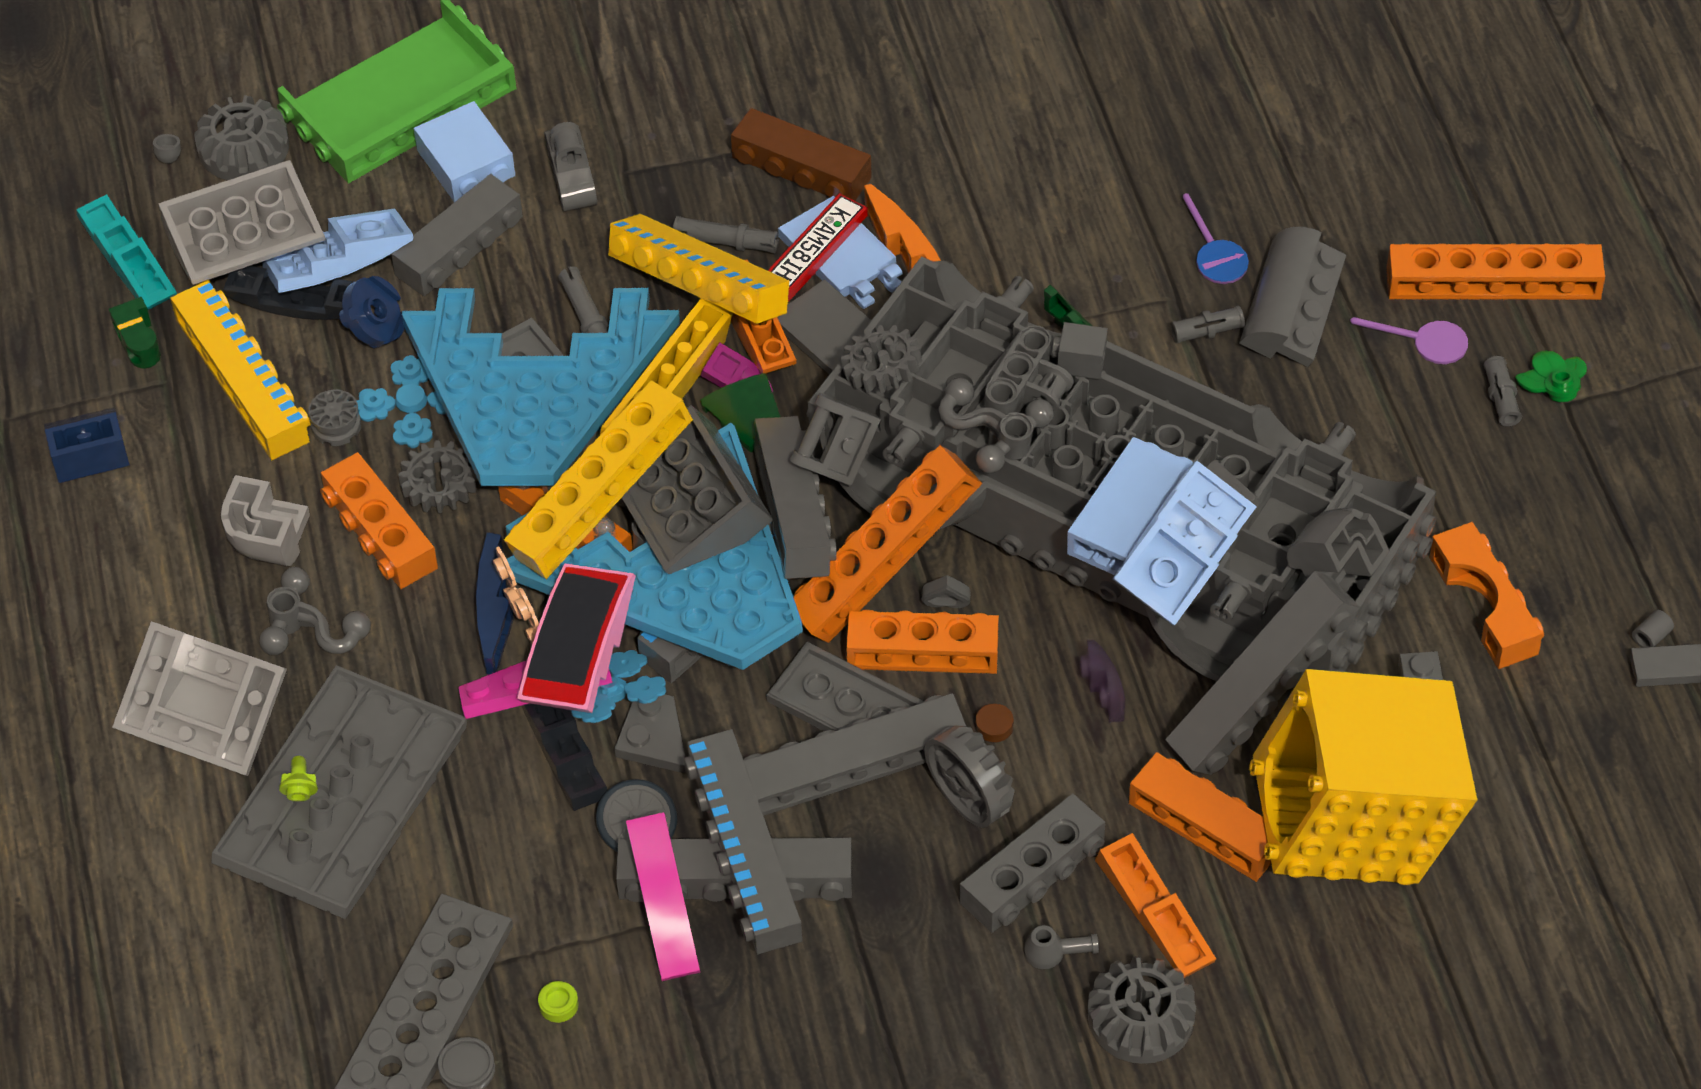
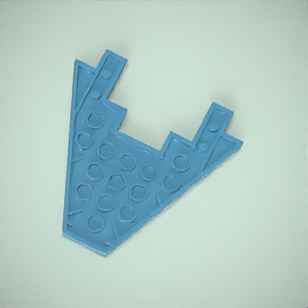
[402,288,680,486]
[505,423,803,670]

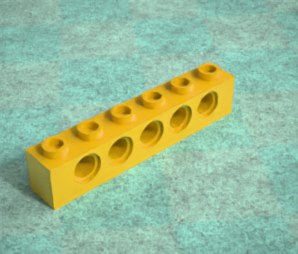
[504,380,693,579]

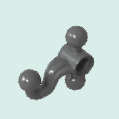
[939,378,1054,474]
[259,567,371,655]

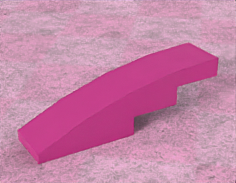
[626,812,700,981]

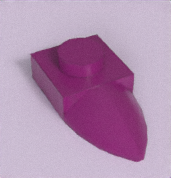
[700,342,773,393]

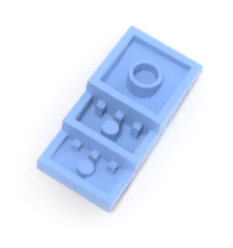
[262,208,413,293]
[1113,460,1257,626]

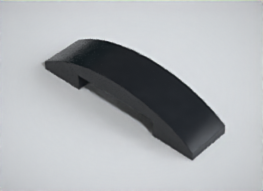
[223,266,355,320]

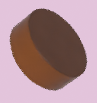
[976,703,1014,742]

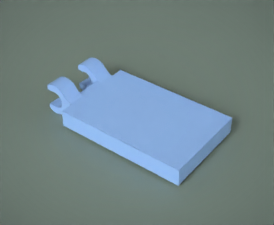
[778,196,903,309]

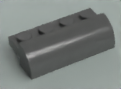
[1239,227,1346,367]

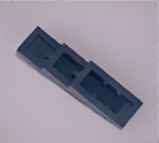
[476,532,514,675]

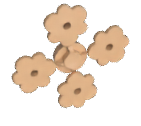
[493,546,539,646]

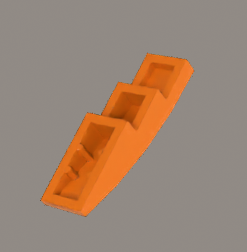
[864,184,941,273]

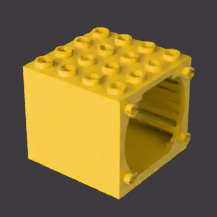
[1249,669,1477,885]

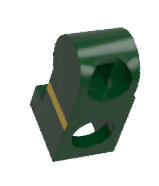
[109,296,161,369]

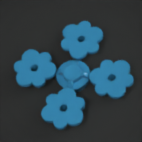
[355,355,446,448]
[572,650,666,723]

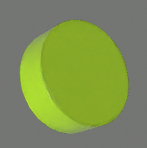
[538,981,579,1023]

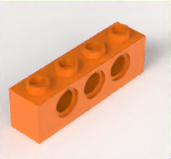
[320,452,438,589]
[847,610,999,674]

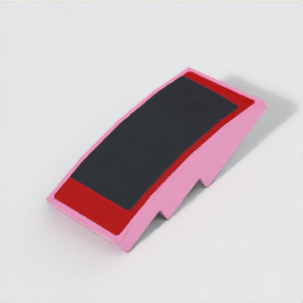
[517,563,636,713]

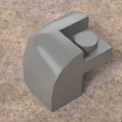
[221,475,310,566]

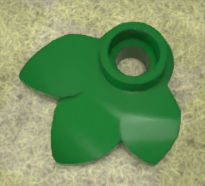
[1515,351,1587,402]

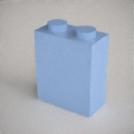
[414,101,515,202]

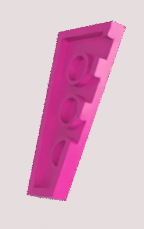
[459,660,613,719]

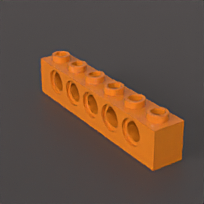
[1387,244,1605,300]
[793,445,983,643]

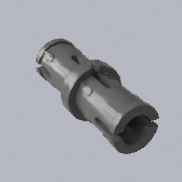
[1170,306,1245,344]
[1483,356,1522,426]

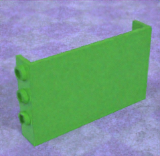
[277,0,516,184]

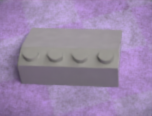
[158,160,325,285]

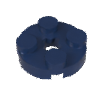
[339,276,405,349]

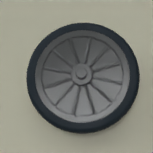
[596,779,677,852]

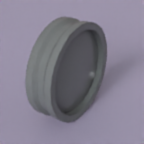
[438,1037,495,1089]

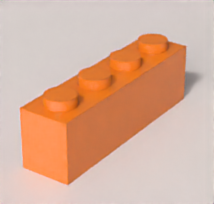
[1129,752,1271,882]

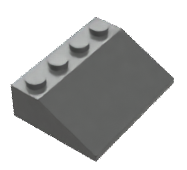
[622,405,773,574]

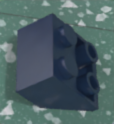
[44,407,130,483]

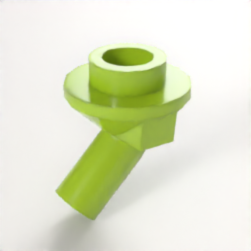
[279,756,318,801]

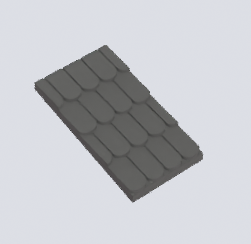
[211,665,467,919]

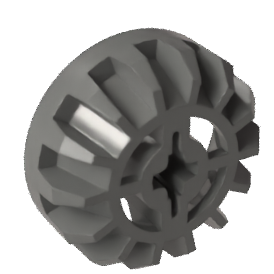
[194,95,289,180]
[924,725,1015,828]
[1088,956,1196,1064]

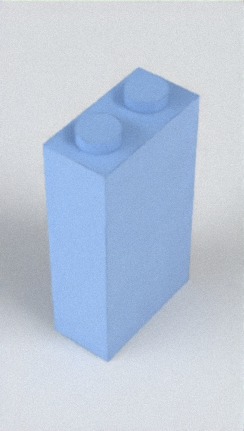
[1067,437,1193,575]

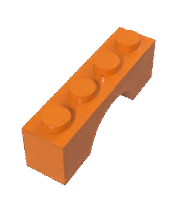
[1429,522,1544,669]

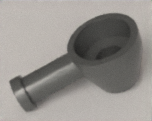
[1024,925,1099,969]

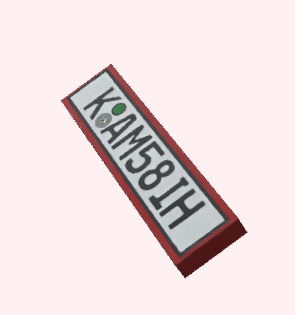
[768,193,868,302]

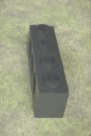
[960,793,1105,933]

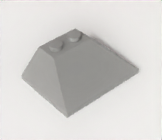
[112,621,287,776]

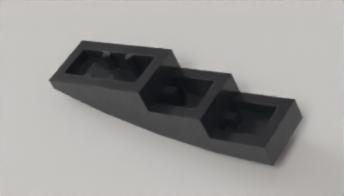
[521,703,608,811]

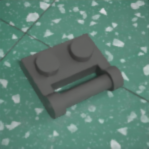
[790,393,881,486]

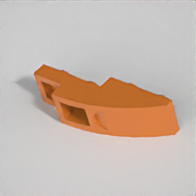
[731,259,796,373]

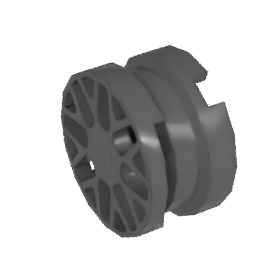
[308,389,361,446]

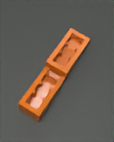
[1095,833,1216,978]

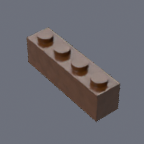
[731,108,872,201]

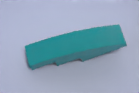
[76,194,177,310]

